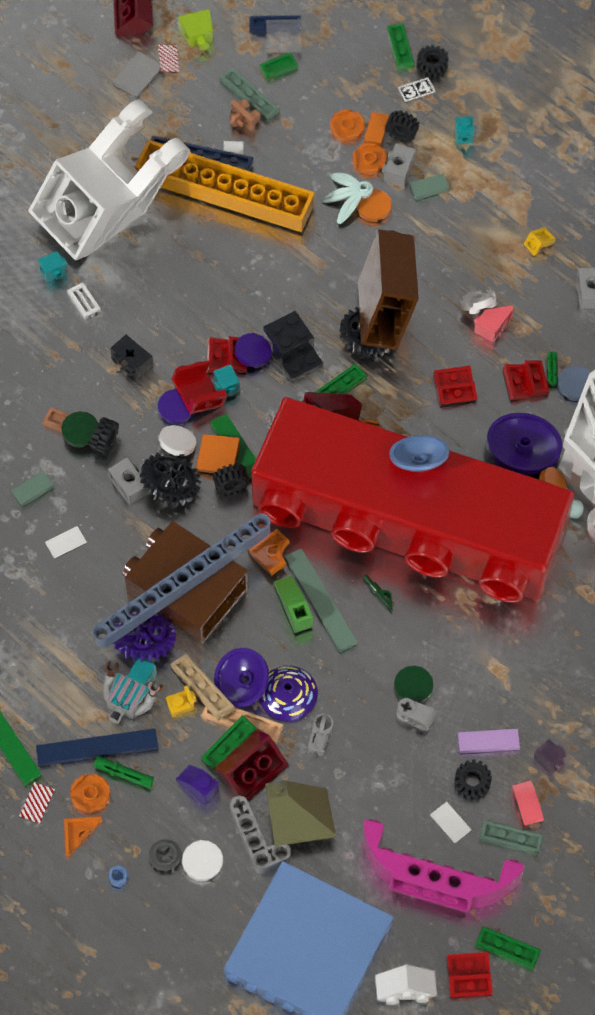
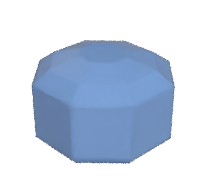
[108,865,129,887]

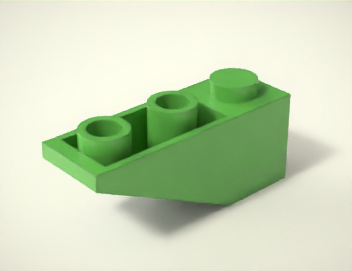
[274,576,313,633]

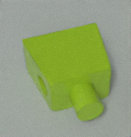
[178,9,213,51]

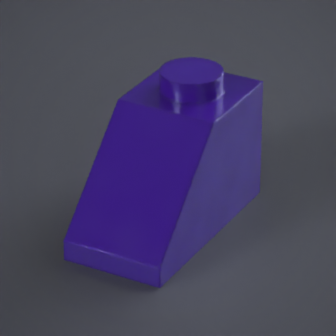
[176,764,219,805]

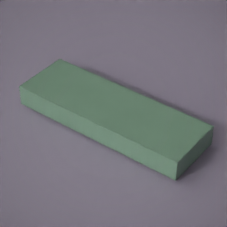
[479,820,544,856]

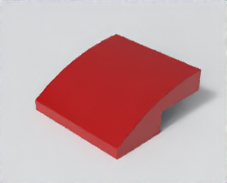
[207,336,247,374]
[503,360,550,400]
[433,365,478,405]
[446,952,493,997]

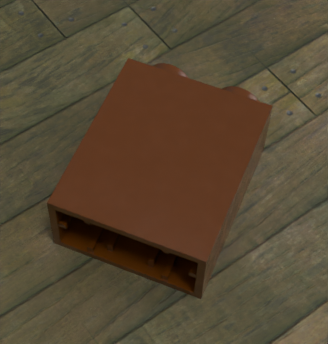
[358,229,419,350]
[122,520,248,644]

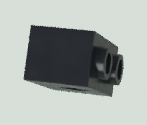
[110,334,153,379]

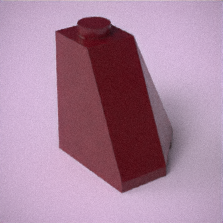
[303,392,363,420]

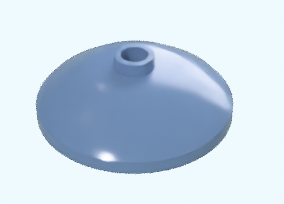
[390,435,449,472]

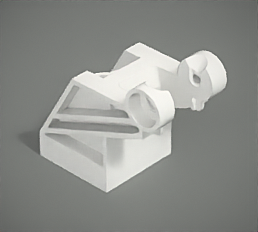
[28,99,190,261]
[558,370,595,543]

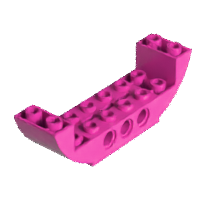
[363,819,525,913]

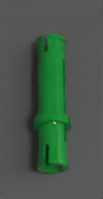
[94,755,155,789]

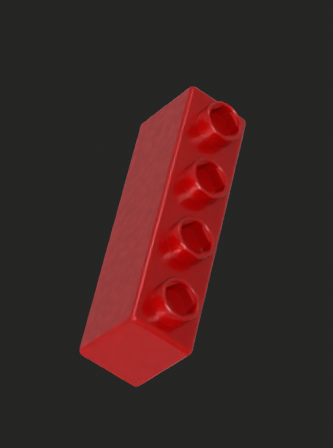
[251,397,575,603]

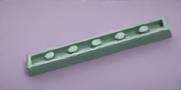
[284,548,357,653]

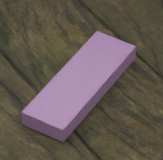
[458,729,520,754]

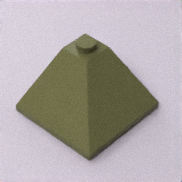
[265,781,336,846]

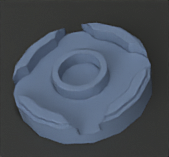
[558,366,591,401]

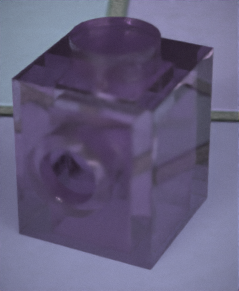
[533,739,567,775]

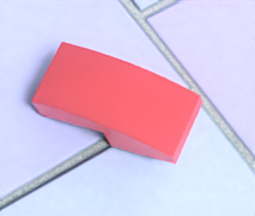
[512,780,544,826]

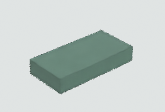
[410,173,449,200]
[11,471,54,507]

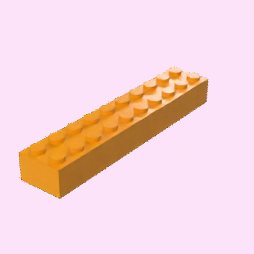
[134,140,315,232]

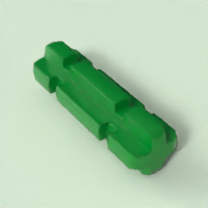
[547,351,558,386]

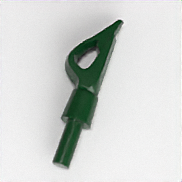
[363,574,393,612]

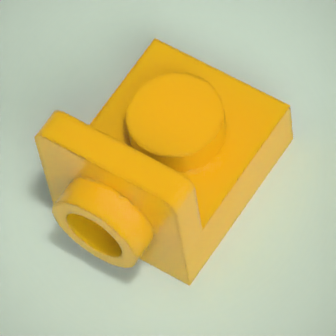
[524,227,556,256]
[165,685,197,717]

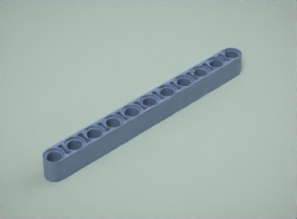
[93,514,271,648]

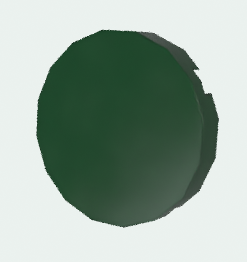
[61,411,98,447]
[394,665,434,704]

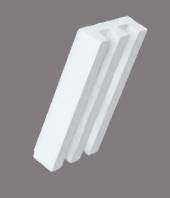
[67,282,101,320]

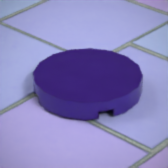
[235,333,272,368]
[158,389,194,425]

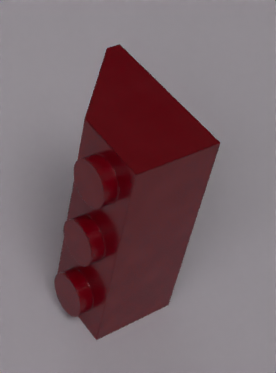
[113,0,153,36]
[214,730,289,801]

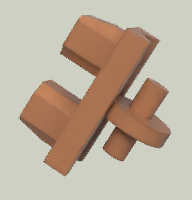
[229,99,261,132]

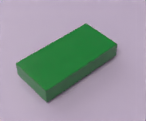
[259,52,298,80]

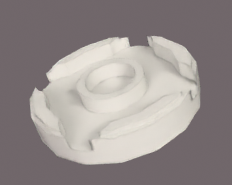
[158,425,196,456]
[182,840,223,882]

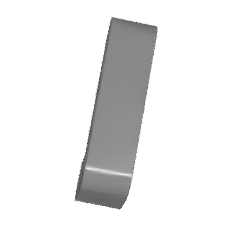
[230,796,291,874]

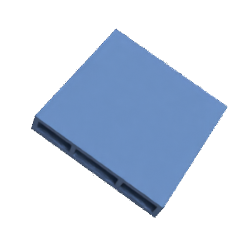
[224,861,394,1015]

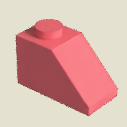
[474,306,514,343]

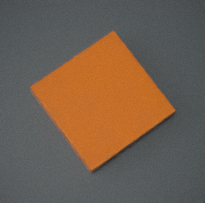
[196,434,241,473]

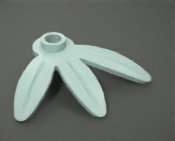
[322,173,373,224]

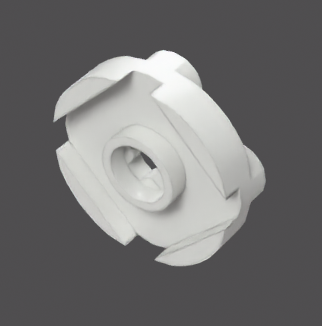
[459,290,497,314]

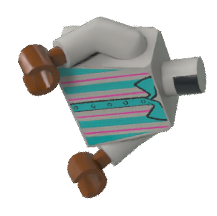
[103,661,163,724]

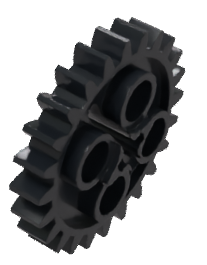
[339,307,390,358]
[139,451,201,507]

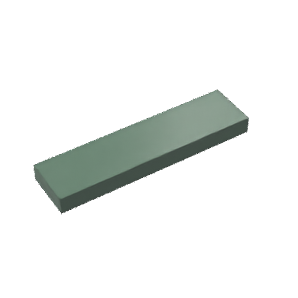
[220,67,280,122]

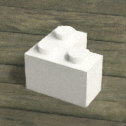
[375,965,437,1005]

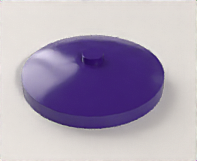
[486,413,562,475]

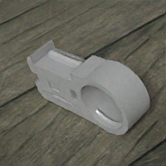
[308,713,333,756]

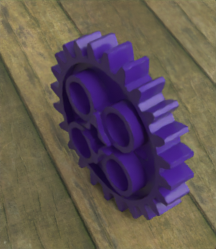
[113,612,176,662]

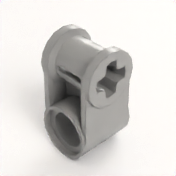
[396,698,436,731]

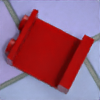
[171,360,227,414]

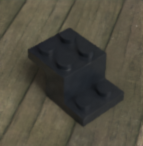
[263,310,324,383]

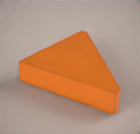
[64,816,102,857]

